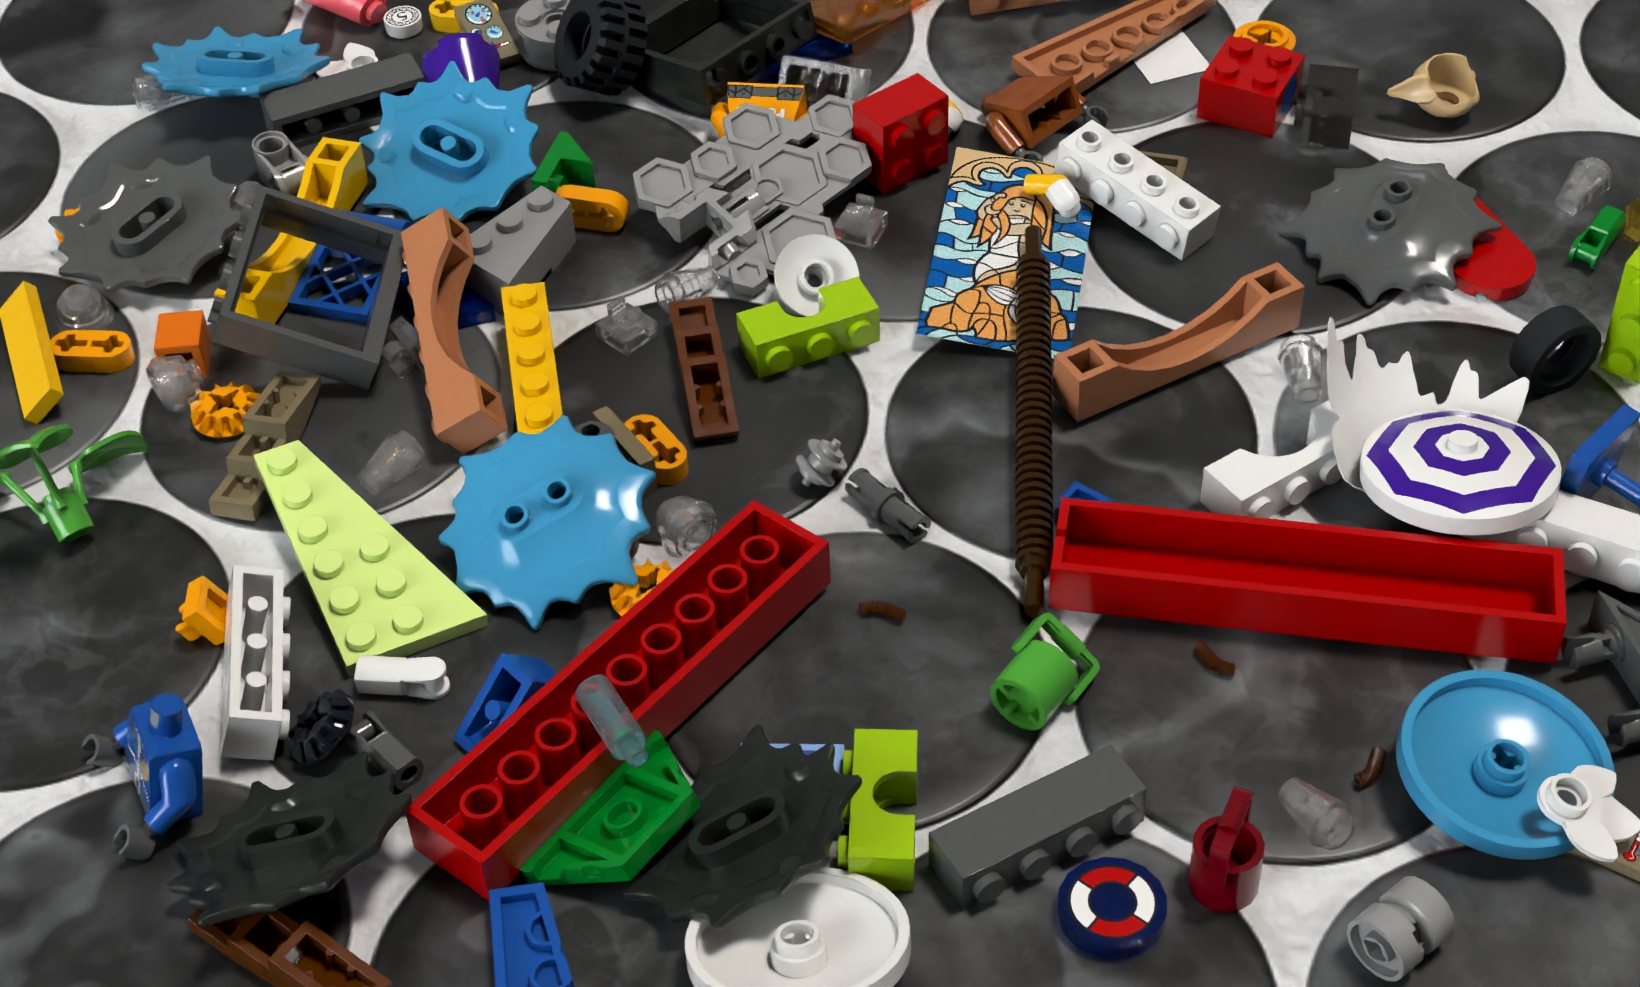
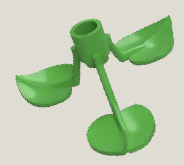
[0,424,150,544]

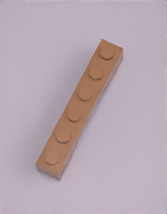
[401,207,508,455]
[1052,262,1305,422]

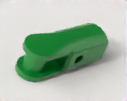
[1568,205,1626,270]

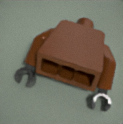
[981,76,1108,162]

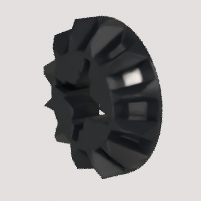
[286,689,355,765]

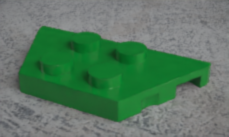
[519,730,701,886]

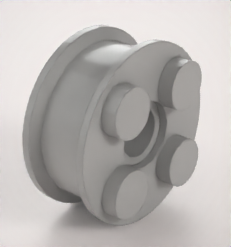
[515,0,570,71]

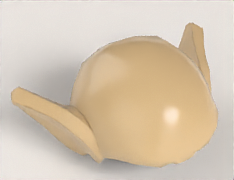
[1387,53,1480,118]

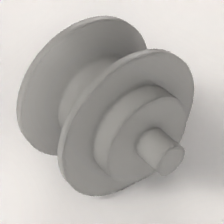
[796,438,847,487]

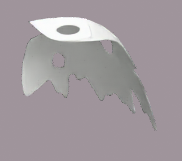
[1327,317,1529,493]

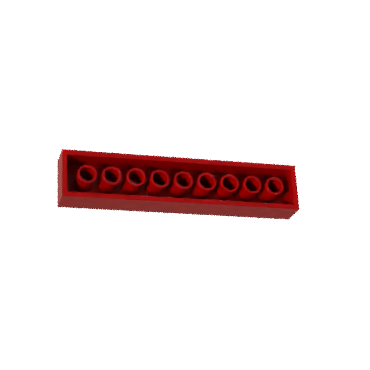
[405,500,831,902]

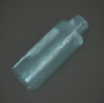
[575,675,648,768]

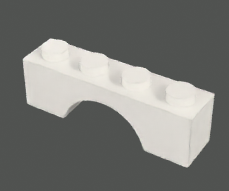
[1200,400,1367,519]

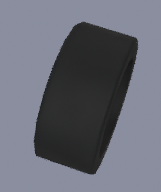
[1509,305,1601,395]

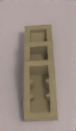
[209,371,321,521]

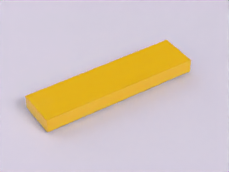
[0,280,64,425]

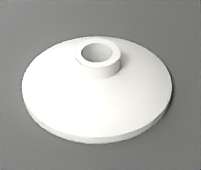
[774,234,859,317]

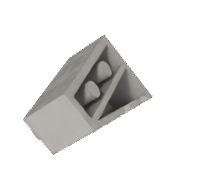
[463,186,576,316]

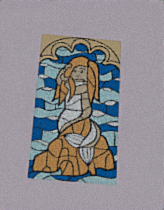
[916,147,1094,359]

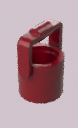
[1188,786,1265,913]

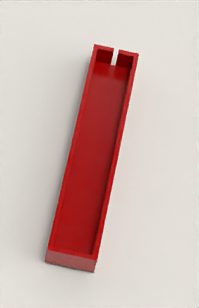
[1049,497,1567,664]

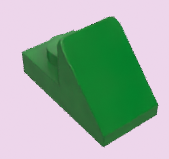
[531,131,596,193]

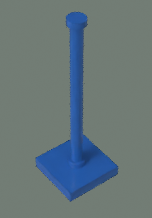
[1559,404,1640,507]

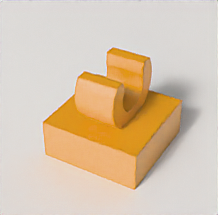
[175,575,228,646]

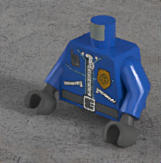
[82,693,203,860]

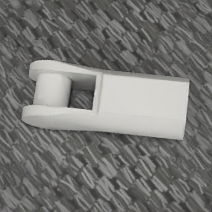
[354,655,450,700]

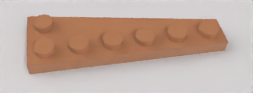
[1011,0,1216,94]

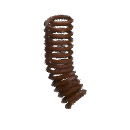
[858,600,906,623]
[1194,640,1236,677]
[1354,746,1387,789]

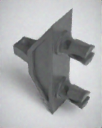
[1561,590,1640,747]

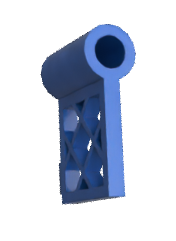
[288,209,413,323]

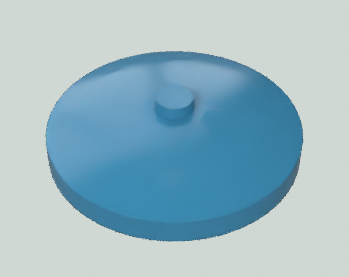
[1396,670,1615,860]

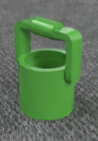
[990,612,1100,731]

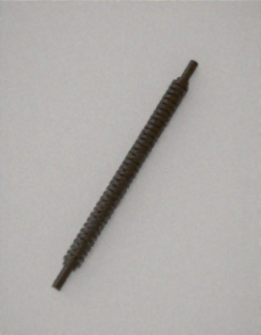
[1015,225,1053,617]

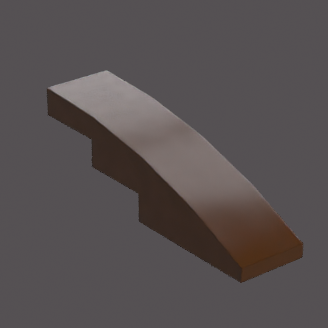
[668,297,739,442]
[187,909,392,987]

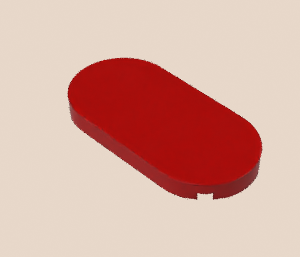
[1454,197,1536,301]

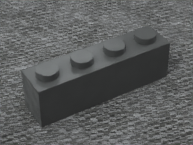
[259,52,426,148]
[929,745,1147,911]

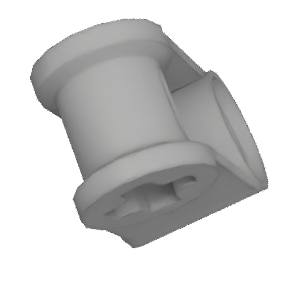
[252,131,308,195]

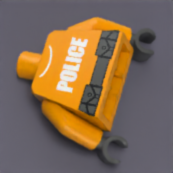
[710,82,816,175]

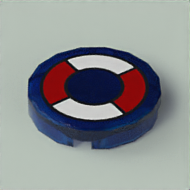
[1057,857,1167,959]

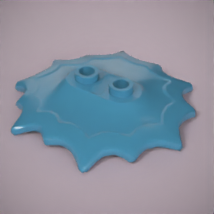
[142,27,331,97]
[359,61,540,223]
[439,415,657,630]

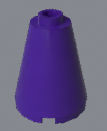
[421,32,501,89]

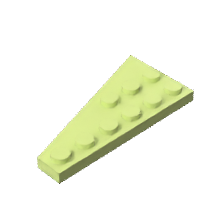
[253,440,489,677]

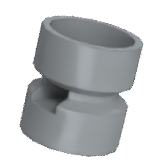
[1346,876,1456,982]

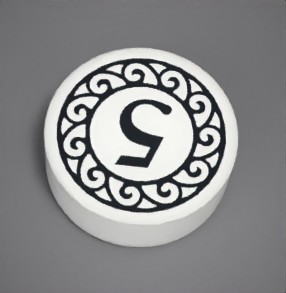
[383,6,423,39]

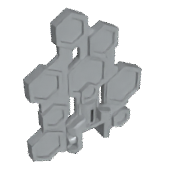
[632,94,872,296]

